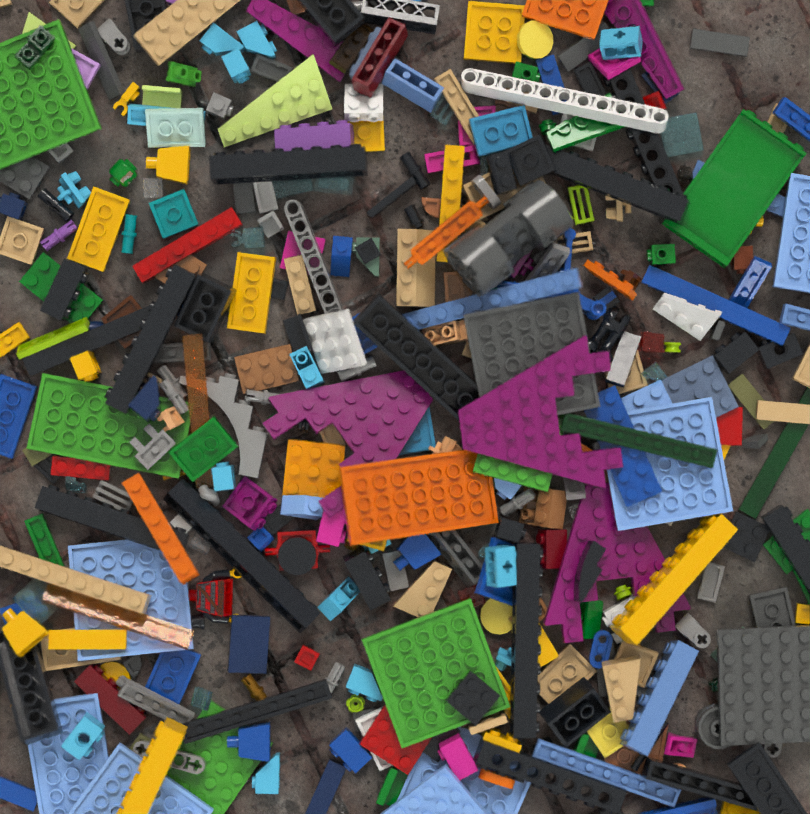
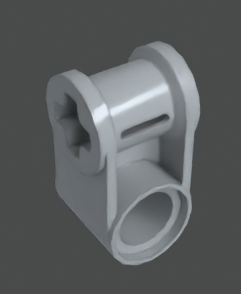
[97,18,131,56]
[675,613,711,648]

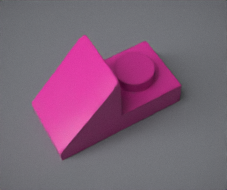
[664,732,698,758]

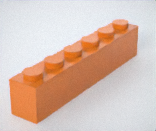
[122,473,200,585]

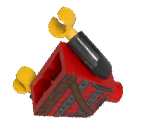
[189,568,242,624]

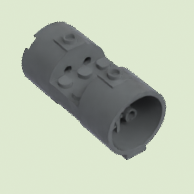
[443,180,574,297]

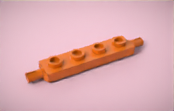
[404,196,490,269]

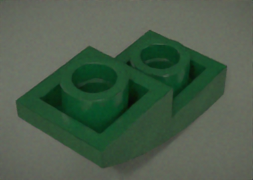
[15,25,55,70]

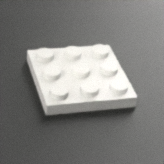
[303,309,367,374]

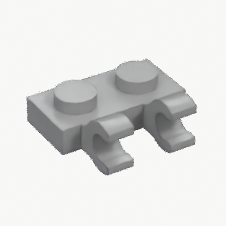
[129,424,176,470]

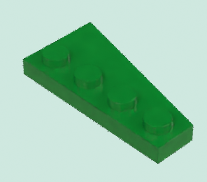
[546,92,625,152]

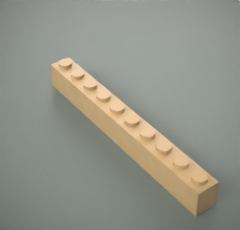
[0,545,152,614]

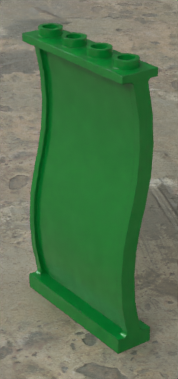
[661,109,807,268]

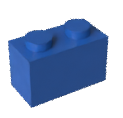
[329,727,372,773]

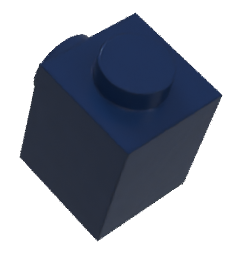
[0,192,28,221]

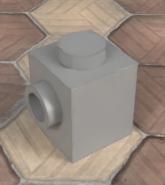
[206,92,234,121]

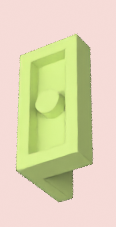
[142,85,183,108]

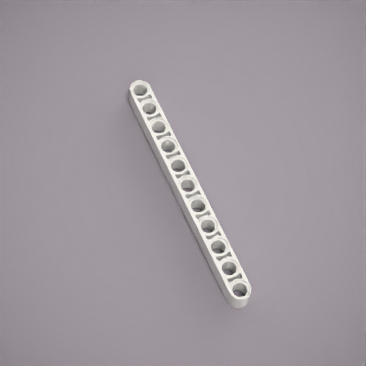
[461,68,668,133]

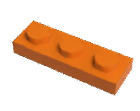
[583,260,637,301]

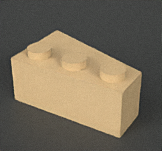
[393,560,452,617]
[601,655,641,723]

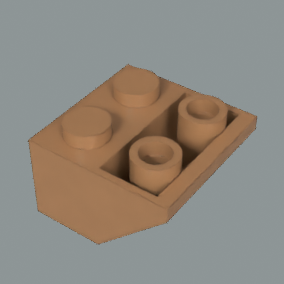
[519,486,567,529]

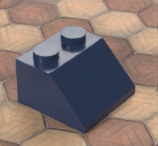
[129,375,161,423]

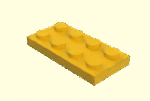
[67,186,131,272]
[227,252,276,334]

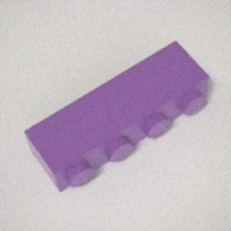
[274,120,354,151]

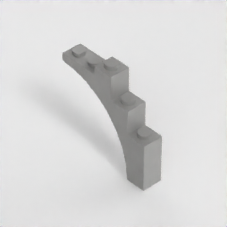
[179,373,268,478]

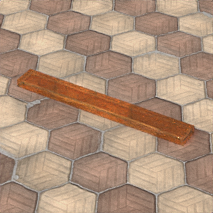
[182,334,214,488]
[41,583,194,650]

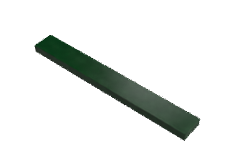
[738,387,810,519]
[561,413,718,468]

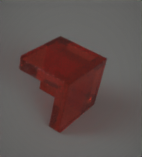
[640,331,665,353]
[457,584,486,607]

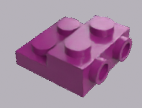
[222,476,278,531]

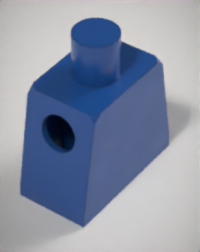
[393,534,441,571]
[227,722,271,762]

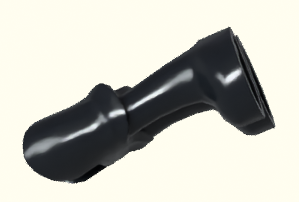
[588,306,631,364]

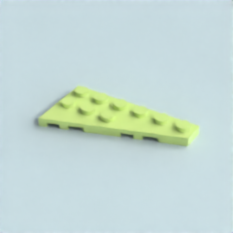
[218,54,332,147]

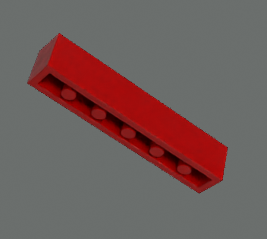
[132,207,243,284]

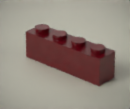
[351,17,408,98]
[74,664,148,735]

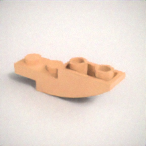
[422,320,468,346]

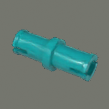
[121,214,137,254]

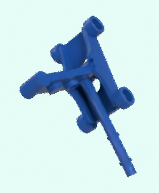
[495,229,606,320]

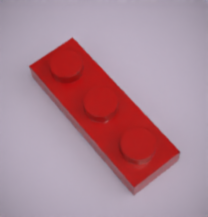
[51,455,110,480]

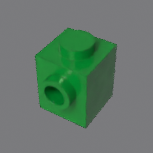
[512,62,540,82]
[646,244,676,265]

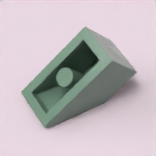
[352,237,380,277]

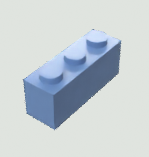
[382,58,444,113]

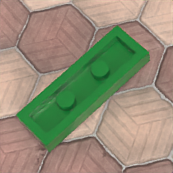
[24,513,65,566]

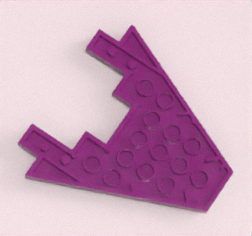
[458,335,623,488]
[263,370,433,518]
[543,483,691,643]

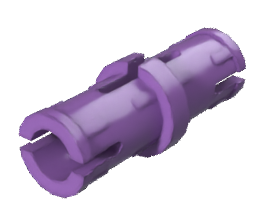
[40,220,78,252]

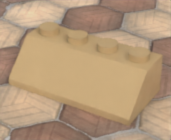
[396,229,435,307]

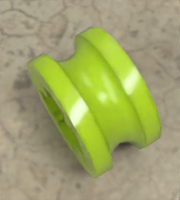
[664,342,681,353]

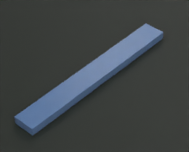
[532,738,681,808]

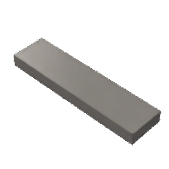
[117,678,195,724]

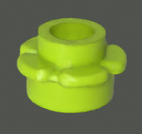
[613,585,632,600]
[346,694,365,713]

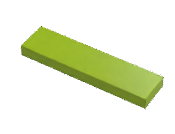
[16,317,90,360]

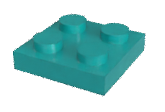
[149,189,199,239]

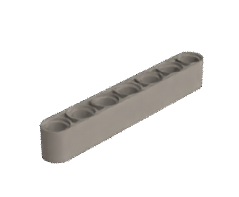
[284,200,344,314]

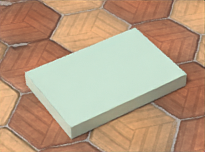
[145,108,206,148]

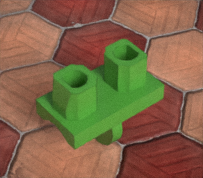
[166,61,202,87]

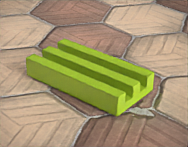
[567,185,594,225]

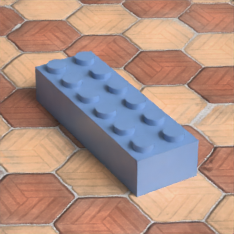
[620,640,699,756]

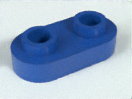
[589,630,613,669]

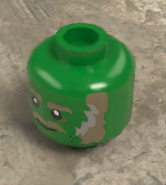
[109,158,137,187]

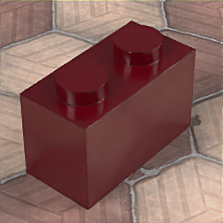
[536,529,567,569]

